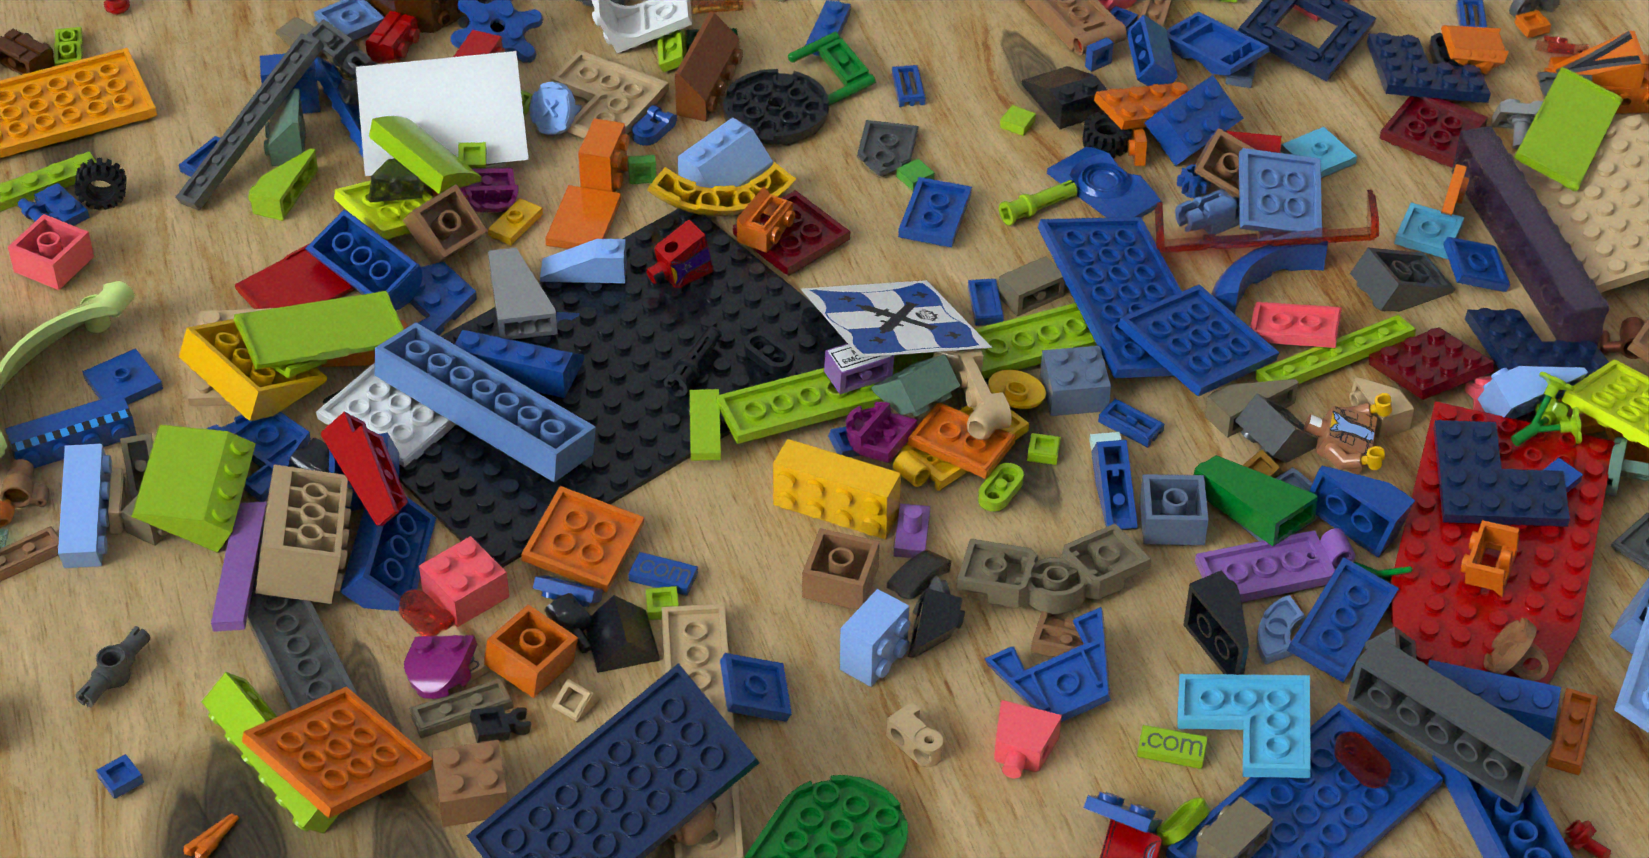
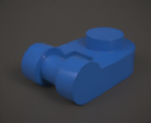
[632,105,677,146]

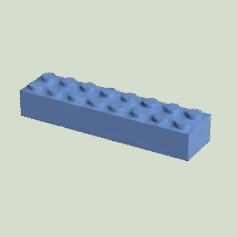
[375,322,596,482]

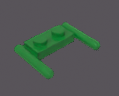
[788,31,876,106]

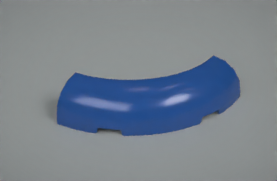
[1211,238,1328,314]

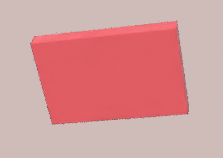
[1250,302,1342,348]

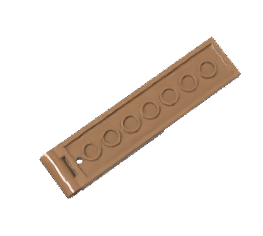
[1024,0,1127,55]

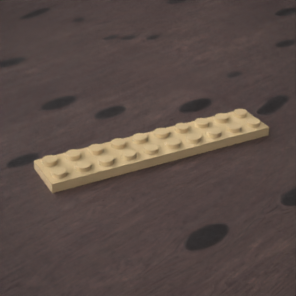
[662,604,744,858]

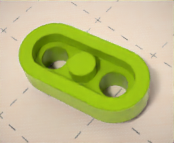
[978,463,1024,512]

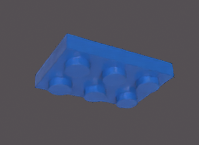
[898,177,972,247]

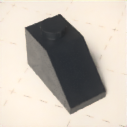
[908,588,965,658]

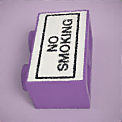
[824,344,894,394]

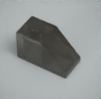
[368,158,424,202]

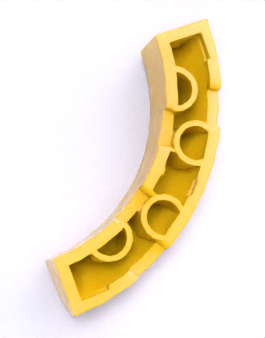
[647,163,796,216]

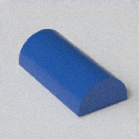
[305,209,423,311]

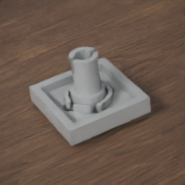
[1491,99,1543,149]

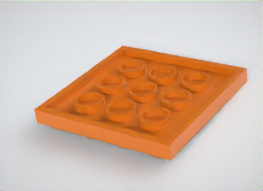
[242,686,433,818]

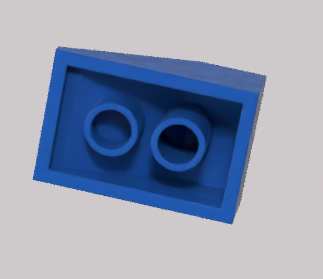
[1309,466,1415,558]

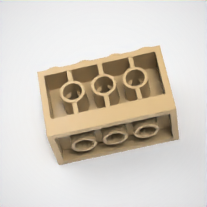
[255,465,353,604]

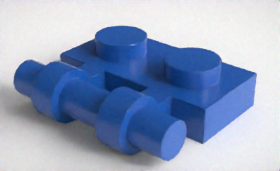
[18,183,89,226]

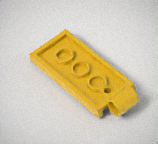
[892,405,1029,491]

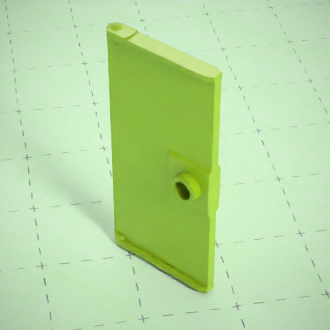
[1514,67,1623,191]
[234,291,404,370]

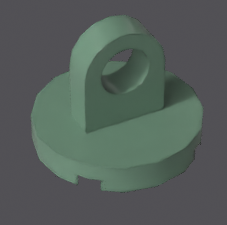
[1605,437,1649,497]

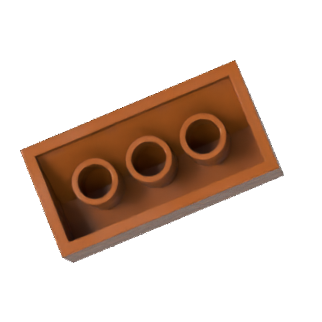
[675,12,743,122]

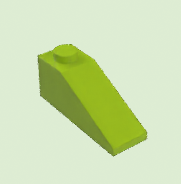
[248,148,318,221]

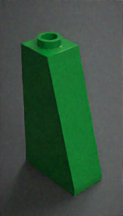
[1193,455,1318,546]

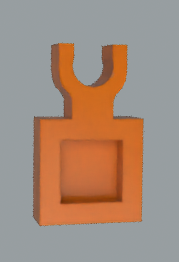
[1128,127,1147,166]

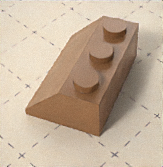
[1194,128,1255,198]

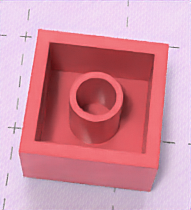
[8,214,94,290]
[419,536,509,627]

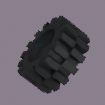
[1082,112,1132,158]
[74,158,127,210]

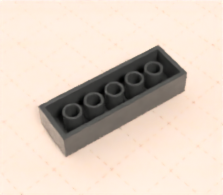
[1346,636,1552,807]

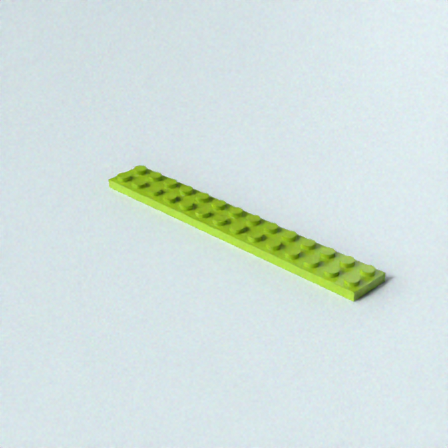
[716,303,1097,444]

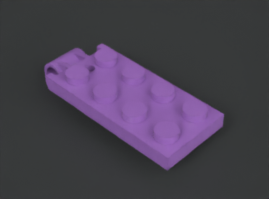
[1195,528,1356,602]

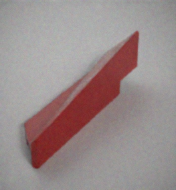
[321,411,408,526]

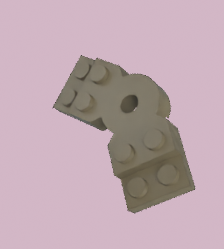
[957,524,1151,614]

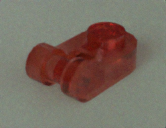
[398,589,455,636]

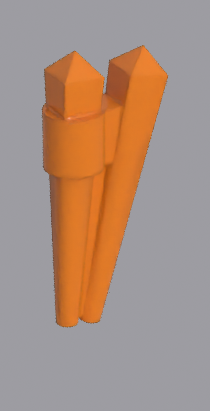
[184,813,239,858]

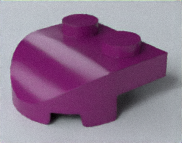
[459,168,519,212]
[846,402,918,463]
[404,635,478,699]

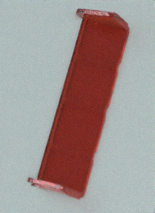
[1155,189,1379,252]

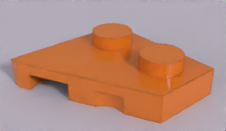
[1441,164,1469,216]

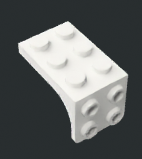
[592,0,692,53]

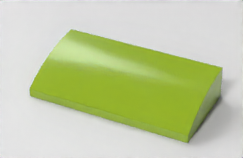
[369,116,482,194]

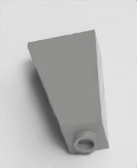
[488,248,558,339]

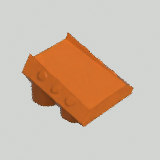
[1441,25,1509,74]

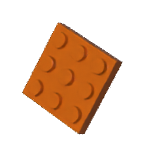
[521,486,644,593]

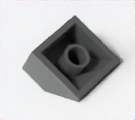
[1235,393,1318,463]

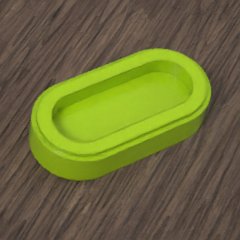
[1156,798,1210,845]

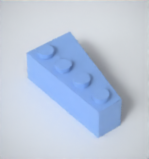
[58,444,112,568]

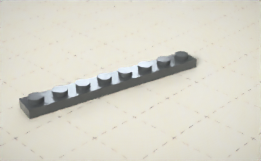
[176,34,325,211]

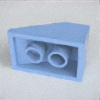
[1478,366,1588,419]

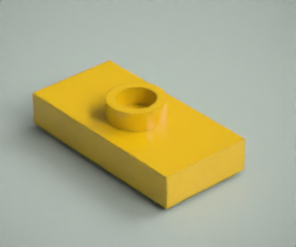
[488,198,543,246]

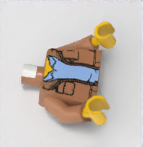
[1304,393,1392,475]

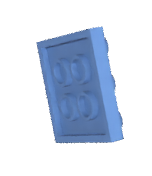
[1239,148,1322,238]

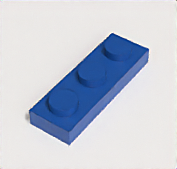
[805,0,851,56]

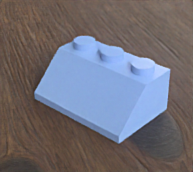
[678,117,773,188]

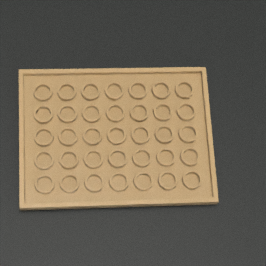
[1488,114,1649,298]

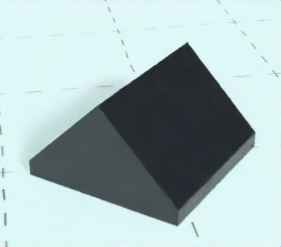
[585,595,660,673]

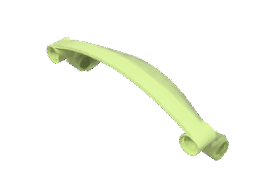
[0,281,135,459]

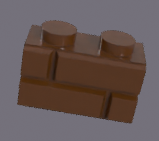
[0,28,55,75]

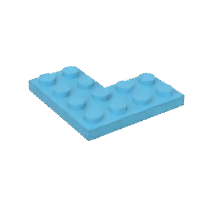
[1177,674,1311,778]

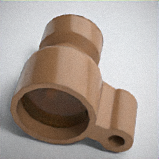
[0,459,49,508]

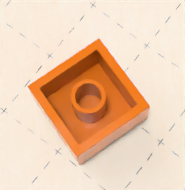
[578,118,630,192]
[484,604,578,698]

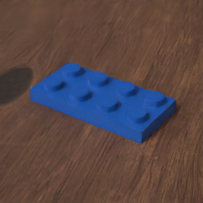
[1287,557,1399,682]

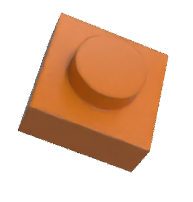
[1514,10,1552,38]

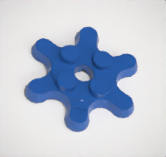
[451,0,543,63]

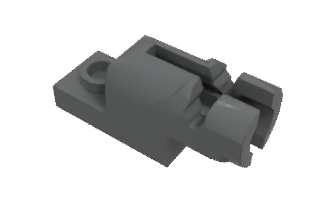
[307,19,377,82]

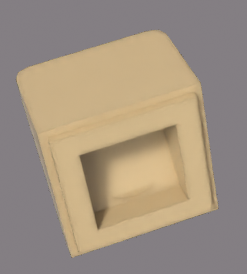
[551,679,600,722]

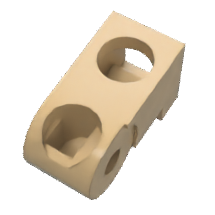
[886,701,943,767]

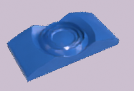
[1166,11,1269,75]
[1047,147,1161,218]

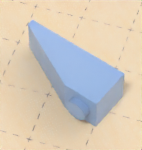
[540,239,627,283]

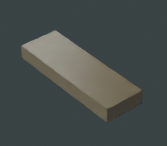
[410,678,513,738]

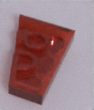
[1535,35,1588,55]

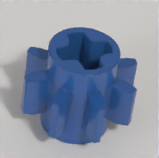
[1177,164,1211,198]

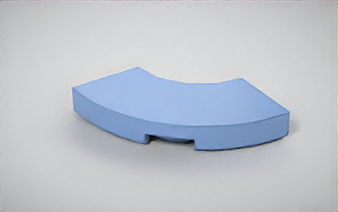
[1257,595,1305,665]

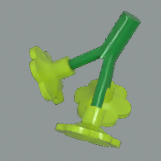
[1511,372,1582,446]

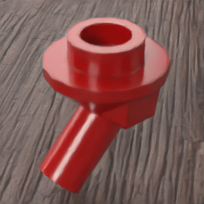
[1564,820,1611,858]

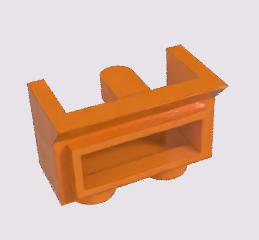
[737,186,795,253]
[1461,520,1520,597]

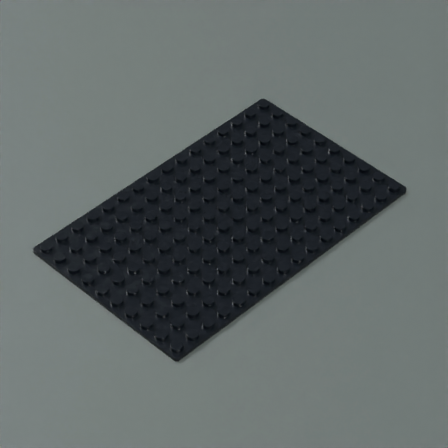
[323,208,848,568]

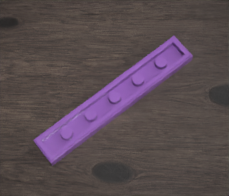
[211,501,267,632]

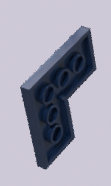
[1366,32,1491,103]
[1465,308,1609,380]
[1433,420,1570,527]

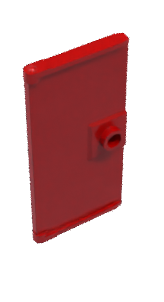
[235,244,355,309]

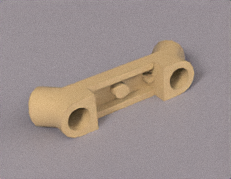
[933,349,1011,440]

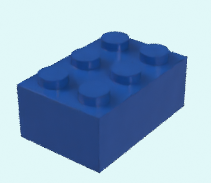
[1144,75,1244,166]

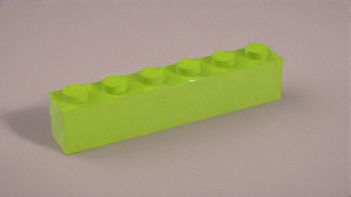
[202,672,340,833]

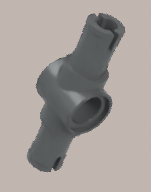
[75,626,151,708]

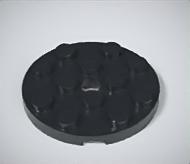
[723,69,829,145]

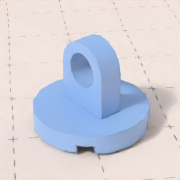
[529,82,581,136]

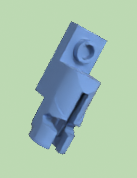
[1175,189,1240,236]

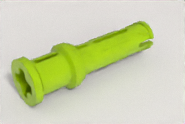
[999,180,1077,225]

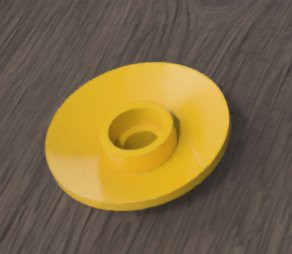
[988,370,1046,409]

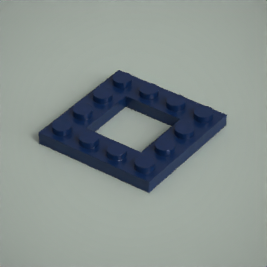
[1238,0,1376,82]

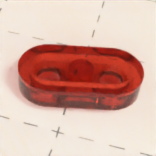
[1334,732,1391,788]

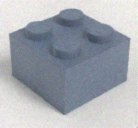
[1040,346,1111,416]
[1140,474,1209,545]

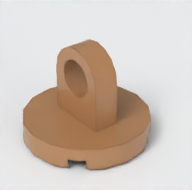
[1484,618,1549,681]

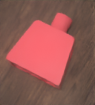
[994,700,1062,779]

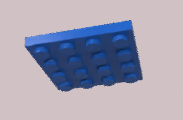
[1118,284,1280,397]

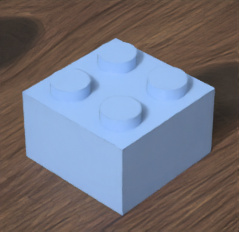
[840,589,910,687]

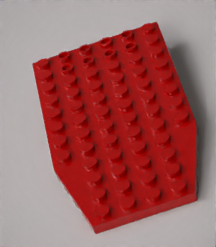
[1390,401,1615,685]

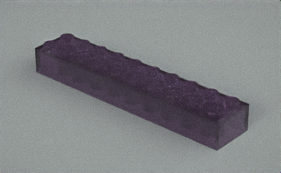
[1452,126,1609,346]

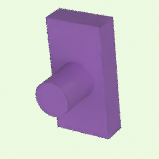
[894,503,931,559]

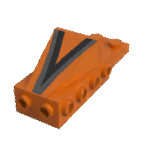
[1544,31,1649,114]

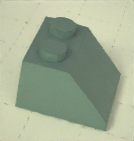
[264,89,306,166]
[871,354,960,416]

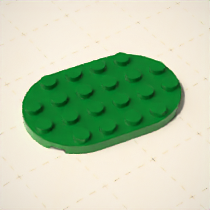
[744,775,908,858]

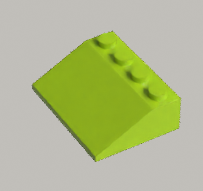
[131,424,256,553]

